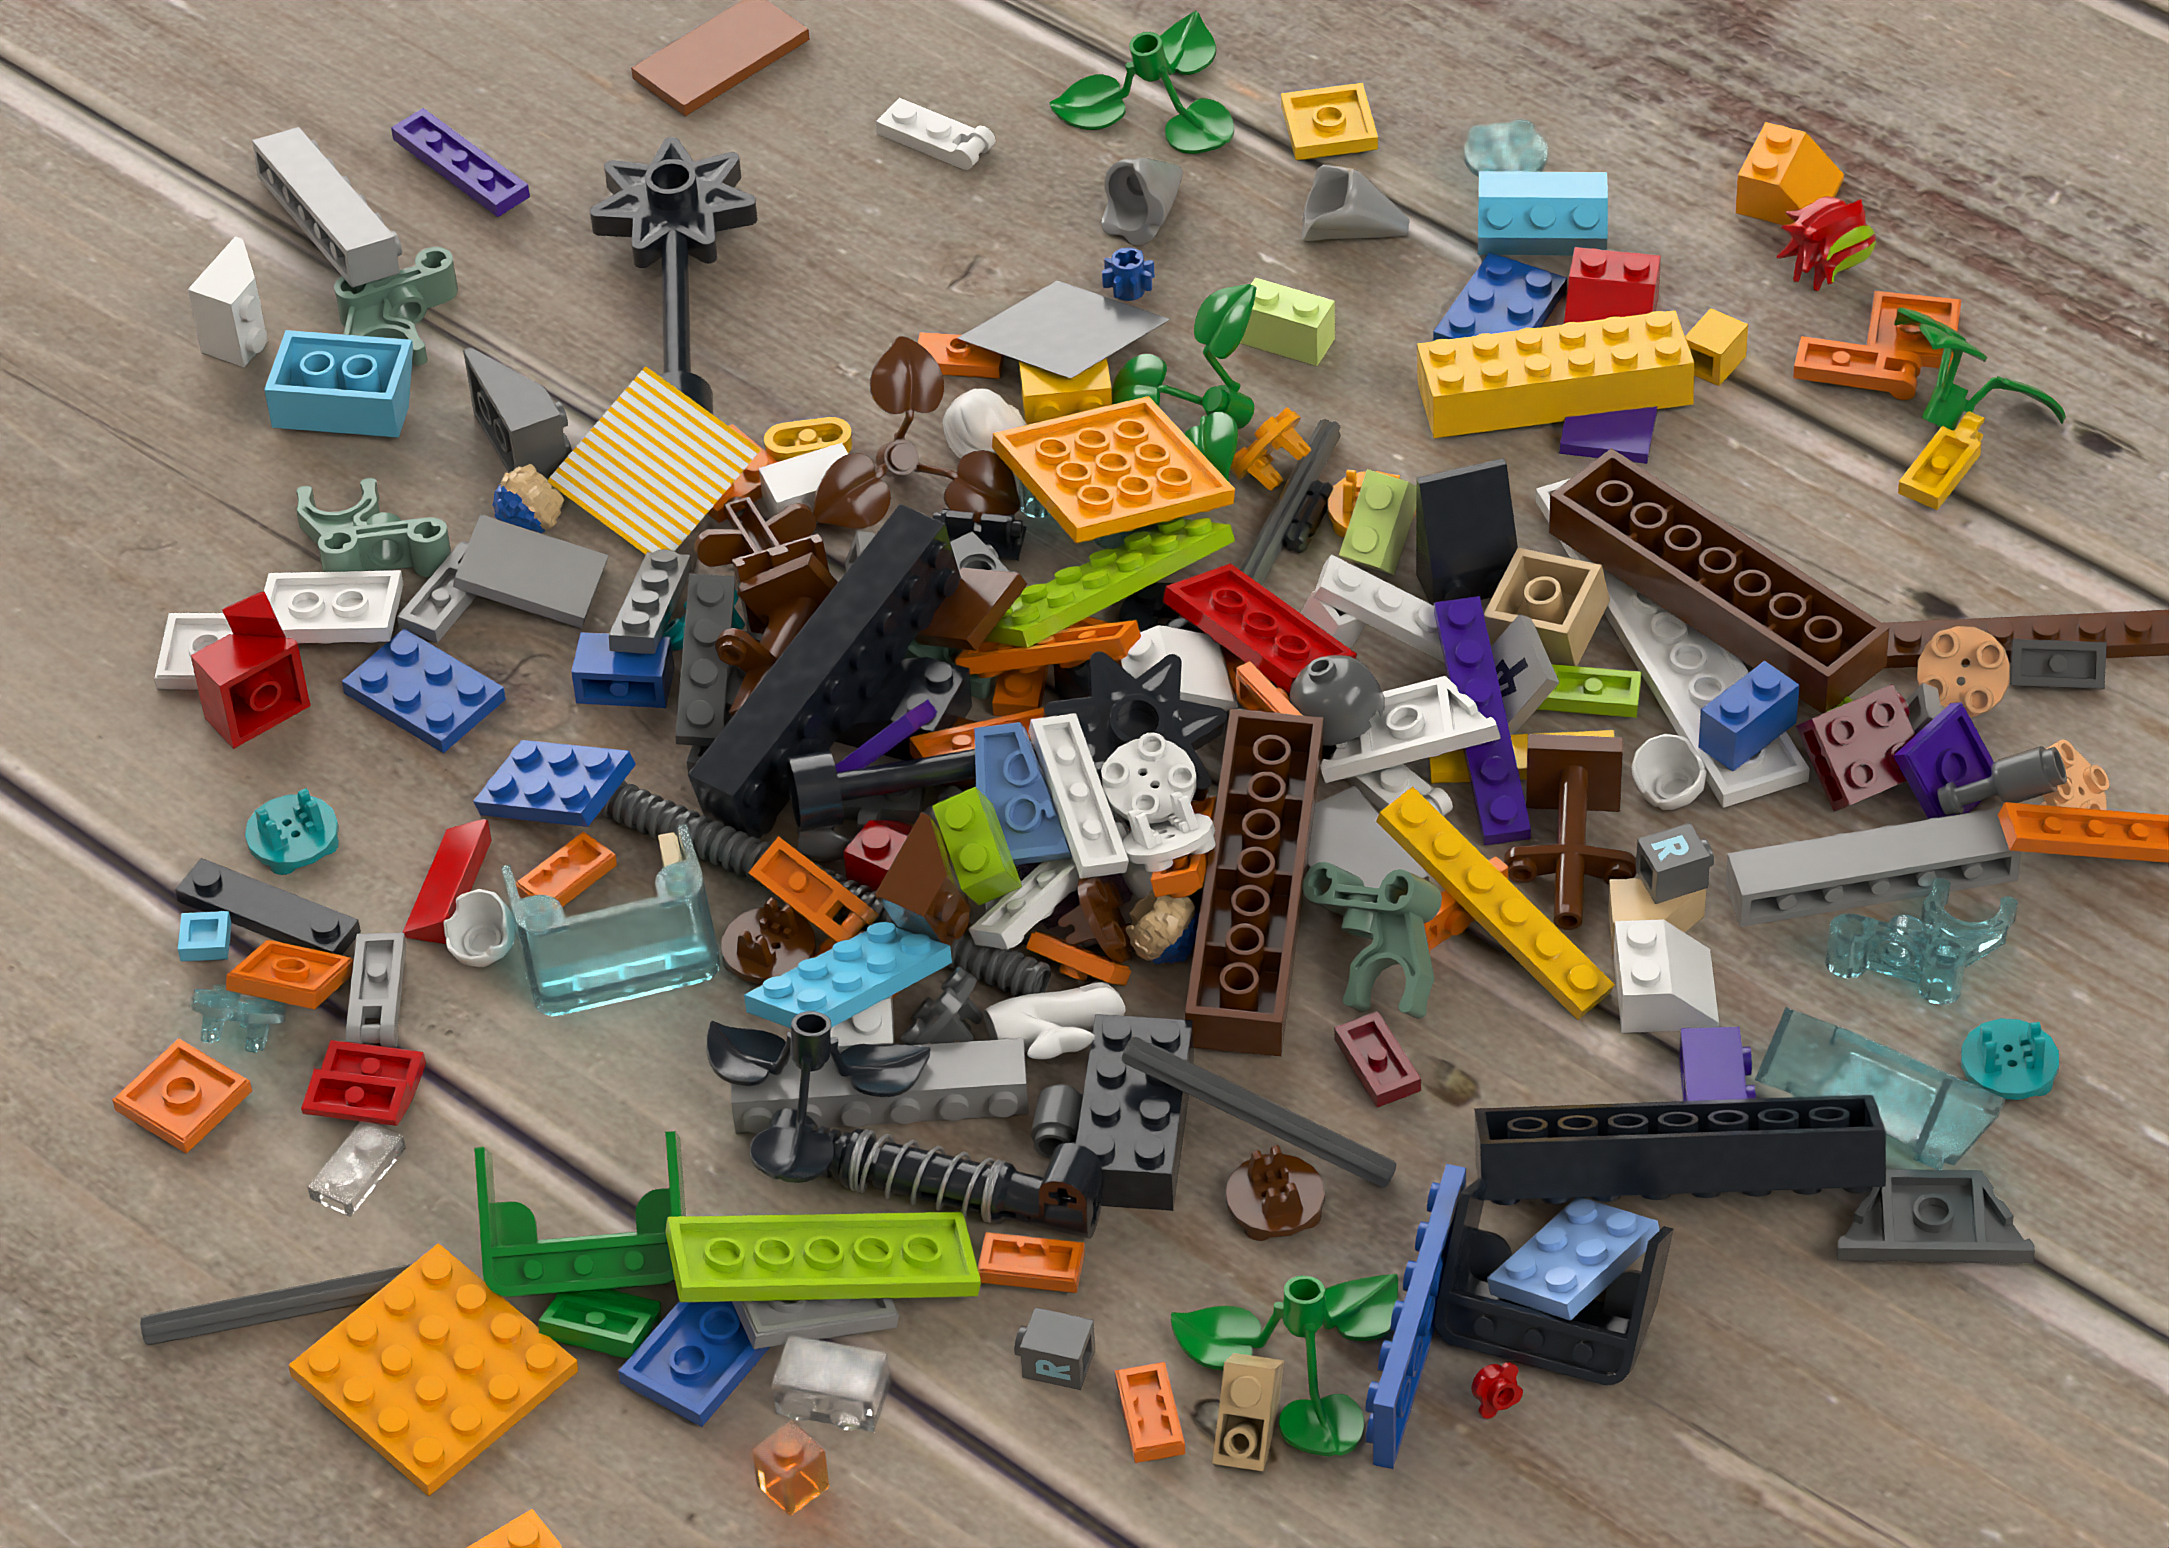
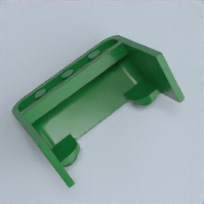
[474,1131,686,1298]

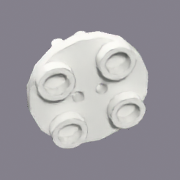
[1101,733,1196,824]
[1122,791,1216,872]

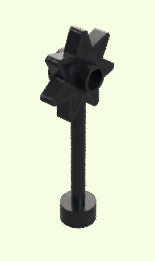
[590,137,758,414]
[786,651,1227,832]

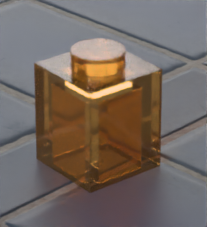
[752,1420,830,1516]

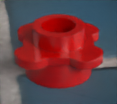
[1471,1362,1523,1419]

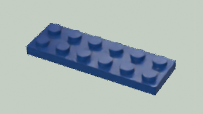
[1365,1164,1466,1469]

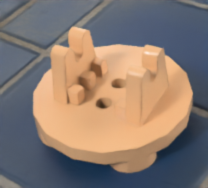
[1917,626,2011,718]
[2040,740,2109,810]

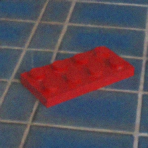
[1163,563,1357,694]

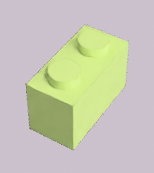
[1240,278,1335,366]
[1339,469,1416,575]

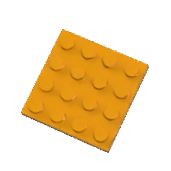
[992,396,1235,543]
[289,1243,578,1497]

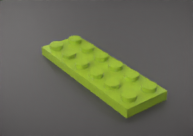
[984,516,1235,648]
[665,1212,981,1302]

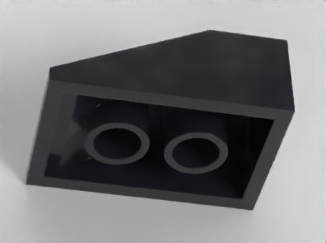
[1416,458,1518,606]
[835,657,972,761]

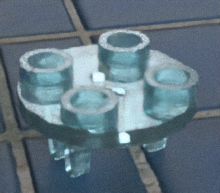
[1464,119,1548,177]
[189,984,287,1053]

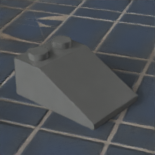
[463,348,572,479]

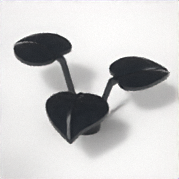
[707,1011,931,1183]

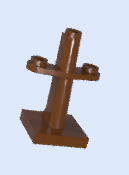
[694,496,829,634]
[715,552,838,717]
[1504,734,1637,930]

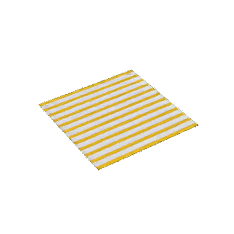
[548,366,761,555]

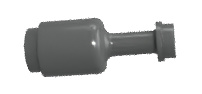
[1938,746,2067,816]

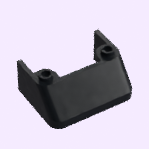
[1434,1178,1674,1385]

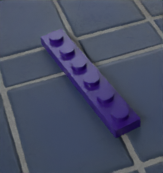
[1434,596,1531,846]

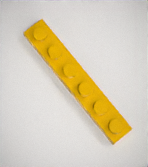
[1376,786,1615,1020]

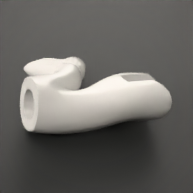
[983,982,1126,1060]

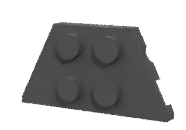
[1837,1169,2035,1263]

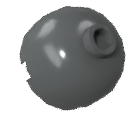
[1289,655,1385,746]

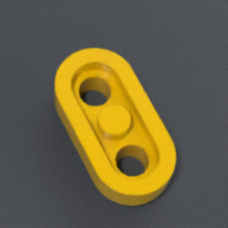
[764,417,853,462]

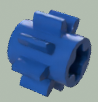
[1102,247,1155,301]

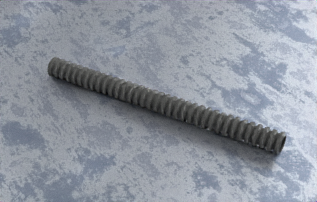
[601,780,1051,997]

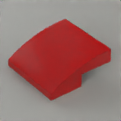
[301,1040,426,1126]

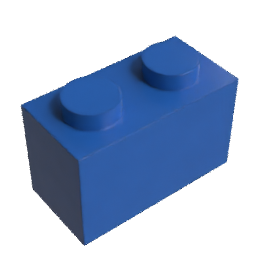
[571,632,675,708]
[1698,661,1799,771]

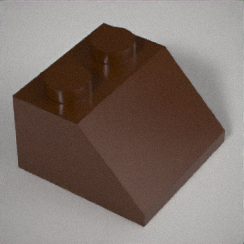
[875,812,971,947]

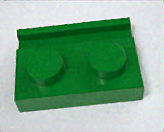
[539,1289,661,1359]

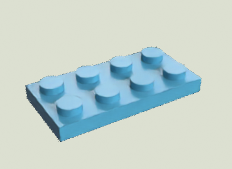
[744,922,952,1028]

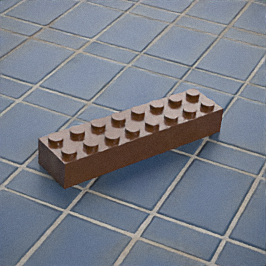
[1549,448,1890,714]
[1185,709,1324,1057]

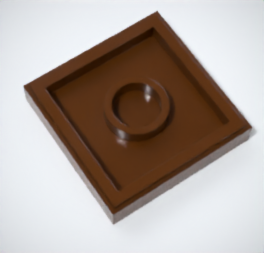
[914,567,1027,651]

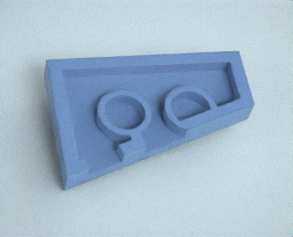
[974,722,1073,865]

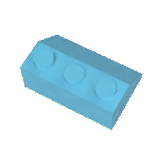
[1478,171,1608,256]
[264,330,413,437]

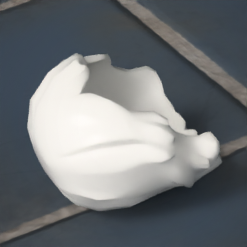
[943,389,1027,458]

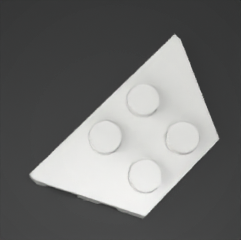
[1320,676,1500,783]

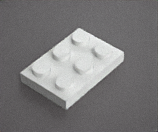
[264,570,404,644]

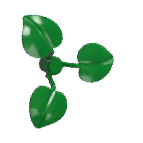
[1049,10,1234,154]
[1112,284,1257,482]
[1894,308,2066,431]
[1171,1274,1398,1457]

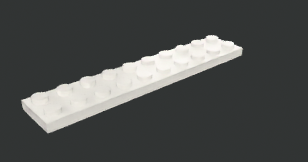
[1536,478,1810,808]

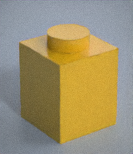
[1685,308,1748,386]

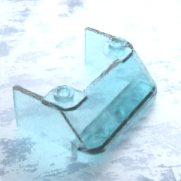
[501,824,720,1016]
[1755,1007,2006,1171]

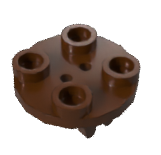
[1058,876,1136,964]
[721,897,816,985]
[1226,1145,1325,1241]

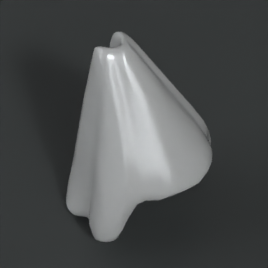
[1101,157,1183,246]
[1301,165,1410,241]

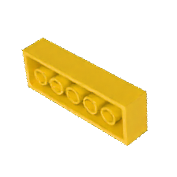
[1417,310,1694,438]

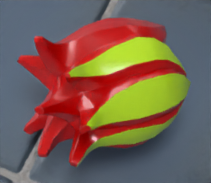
[1777,196,1876,291]

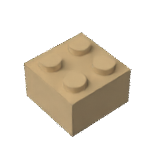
[1484,548,1610,666]

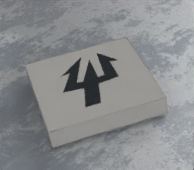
[1491,614,1559,735]

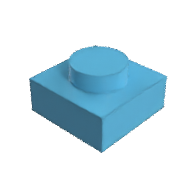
[178,911,232,961]

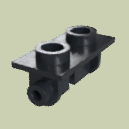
[932,508,1027,561]

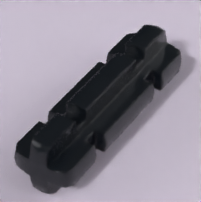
[1283,480,1333,553]

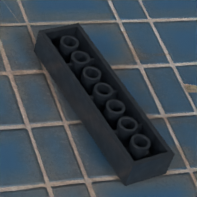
[688,504,961,839]
[1474,1094,1886,1205]

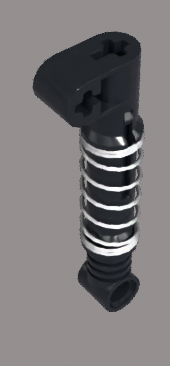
[767,1108,1102,1239]

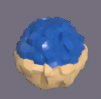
[492,464,564,534]
[1126,889,1200,965]

